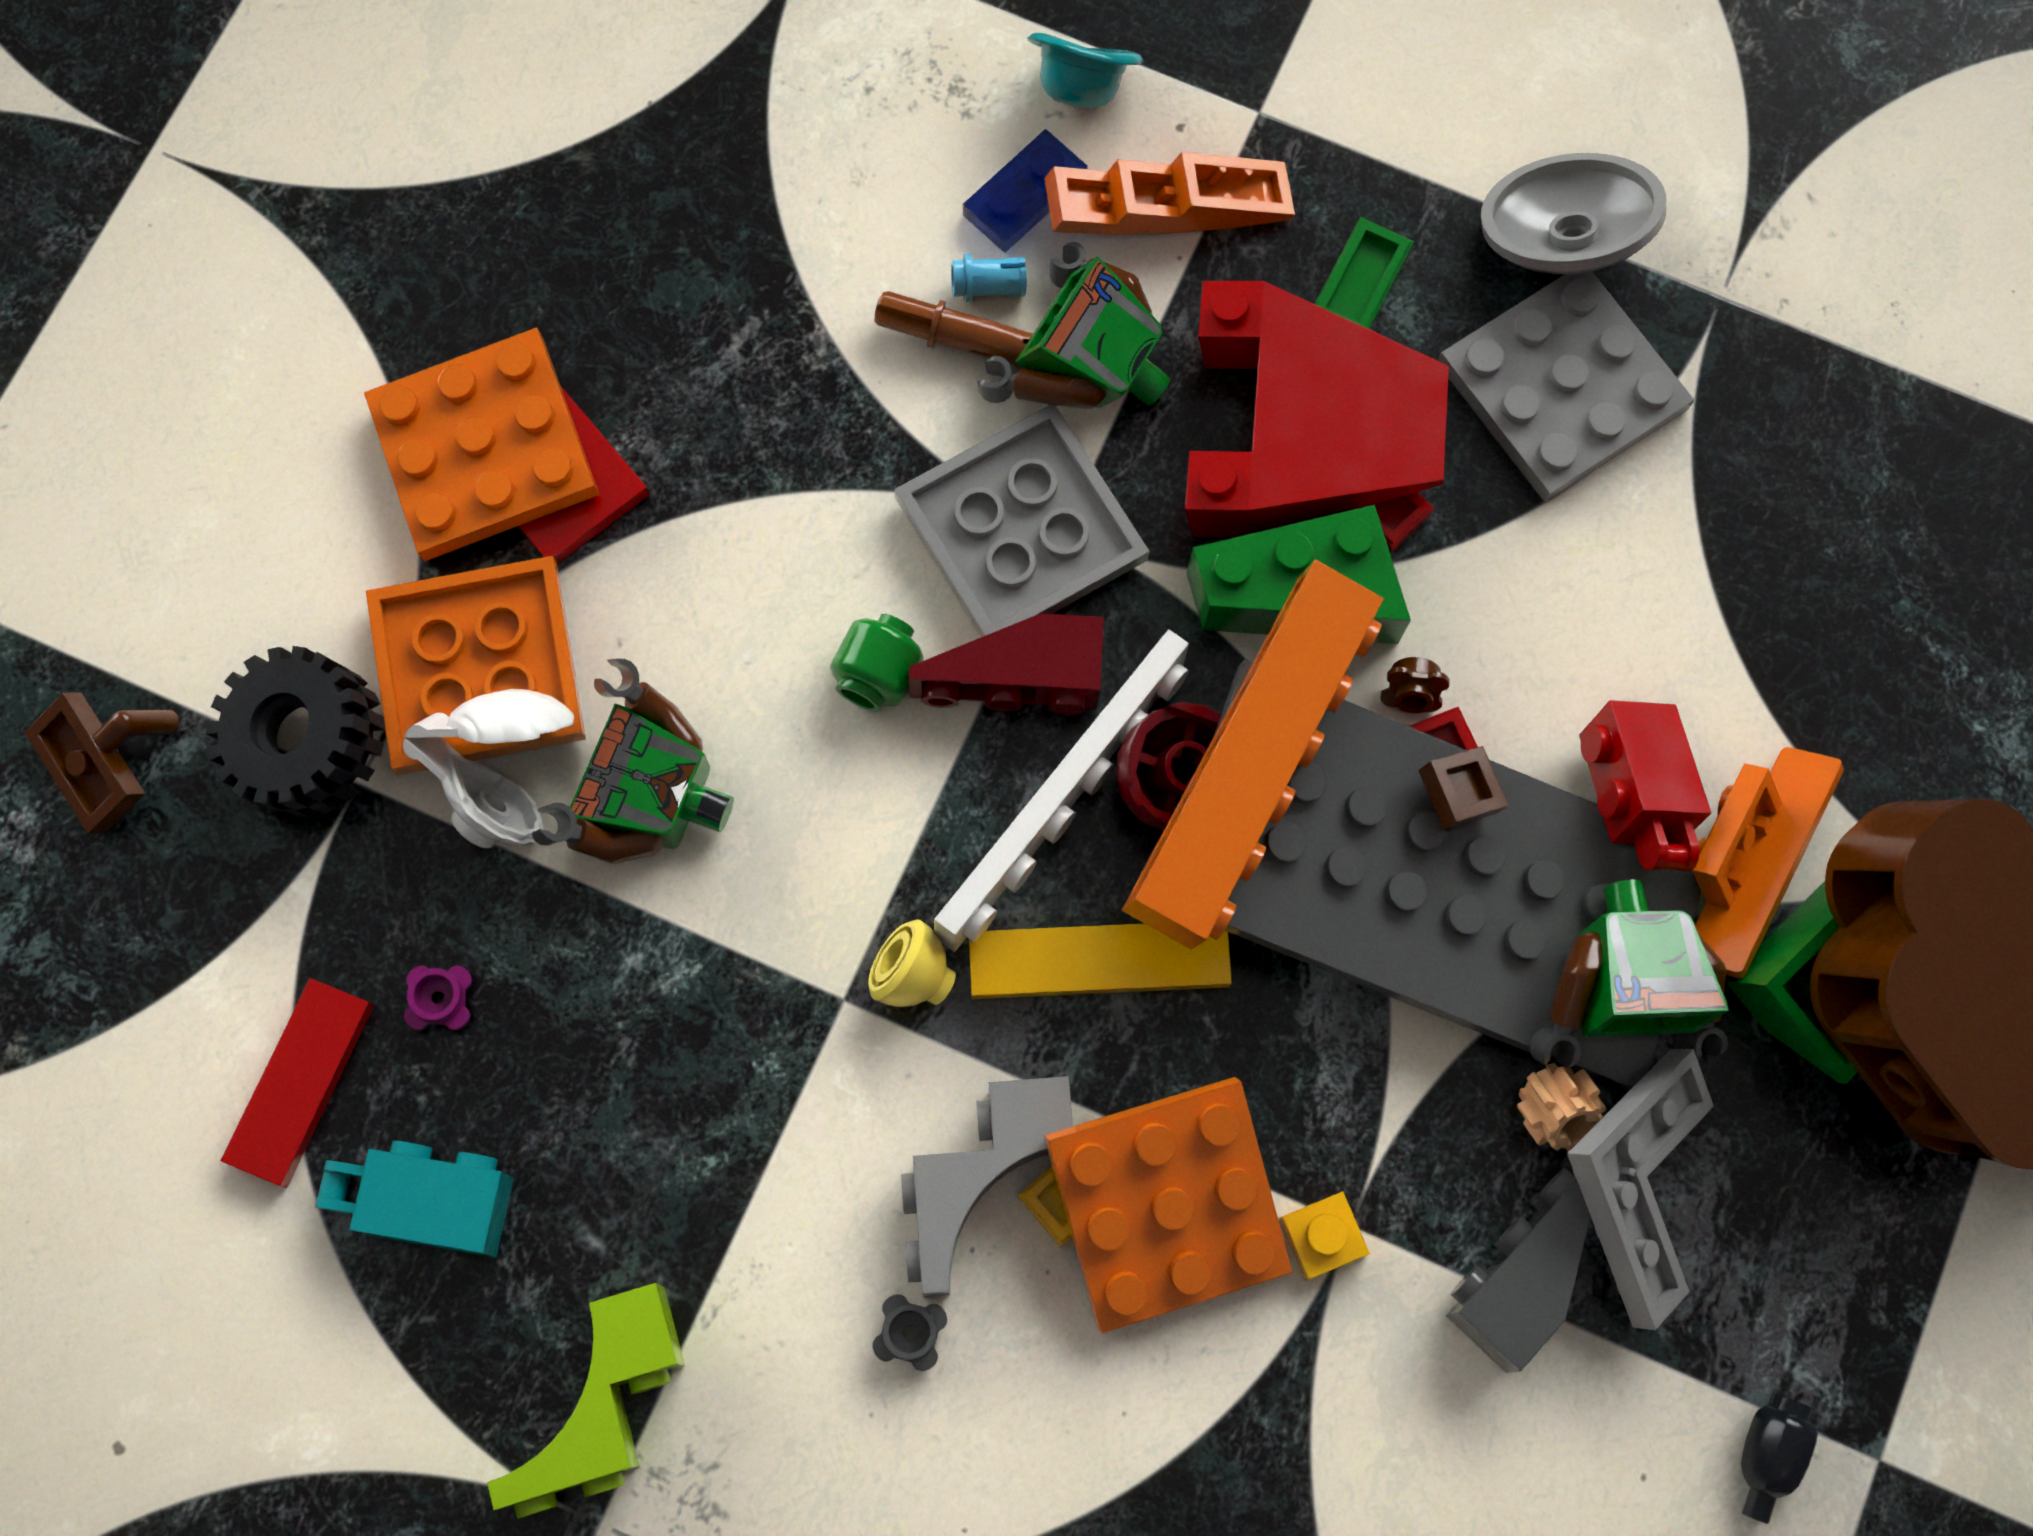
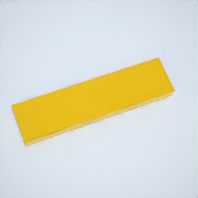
[969,924,1232,1000]

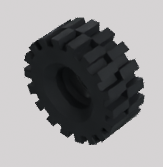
[206,646,385,817]

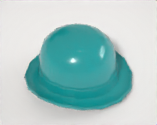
[1027,33,1144,109]

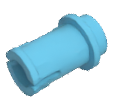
[951,253,1027,302]

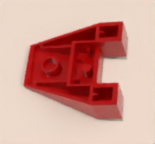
[1185,281,1449,538]

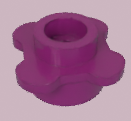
[404,965,472,1031]

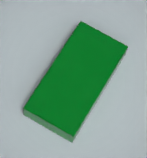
[1315,217,1414,329]

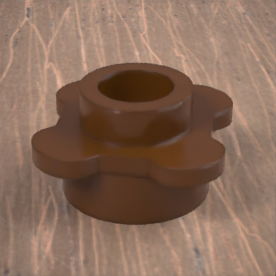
[1380,657,1450,713]

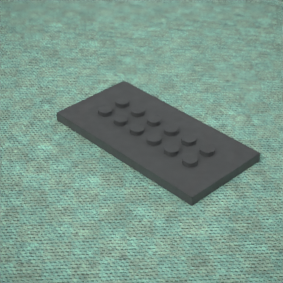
[1213,659,1701,1092]

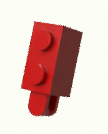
[1579,700,1712,872]

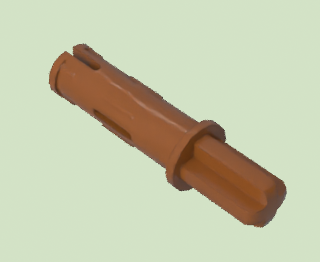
[874,291,1033,368]

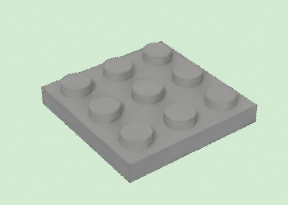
[1437,272,1695,502]
[894,405,1150,637]

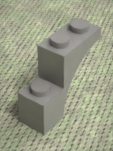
[901,1076,1073,1297]

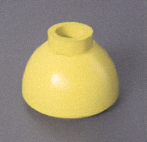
[868,919,956,1007]

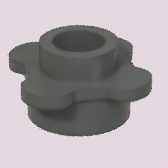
[872,1294,947,1371]

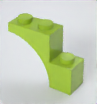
[487,1283,685,1519]

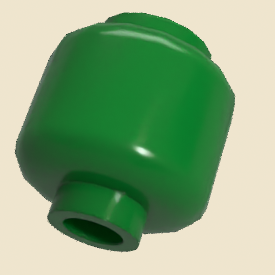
[830,614,924,712]

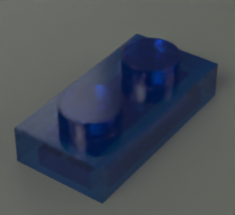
[963,129,1088,253]

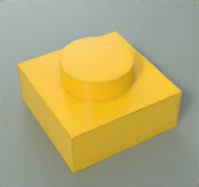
[1279,1191,1370,1281]

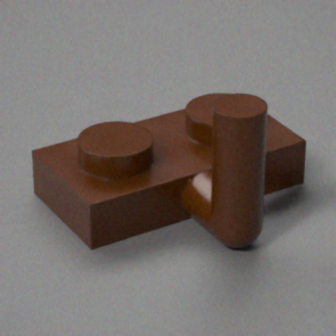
[24,693,179,834]

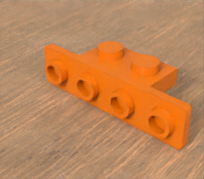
[1692,747,1844,978]

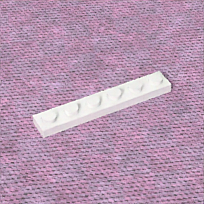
[934,629,1189,952]

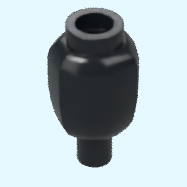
[1741,1393,1818,1524]

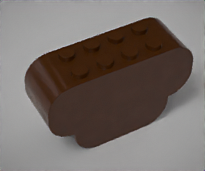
[1810,799,2033,1169]

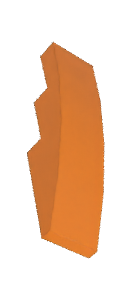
[1044,152,1295,235]

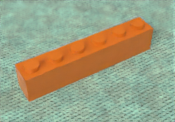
[1122,559,1384,950]

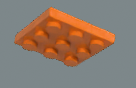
[364,327,600,561]
[365,556,586,776]
[1044,1077,1293,1334]

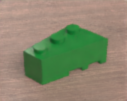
[1186,505,1411,644]

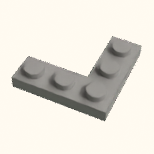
[1567,1049,1714,1330]

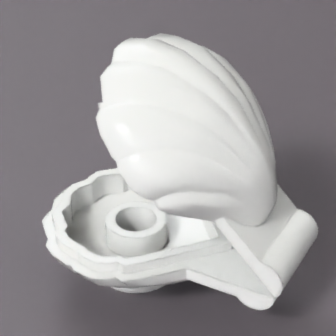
[403,689,575,848]

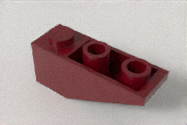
[909,613,1104,715]

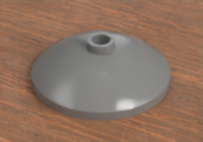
[1481,153,1666,274]

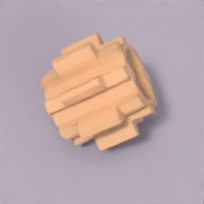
[1517,1063,1606,1152]

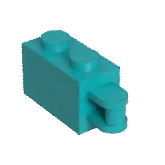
[315,1141,514,1258]

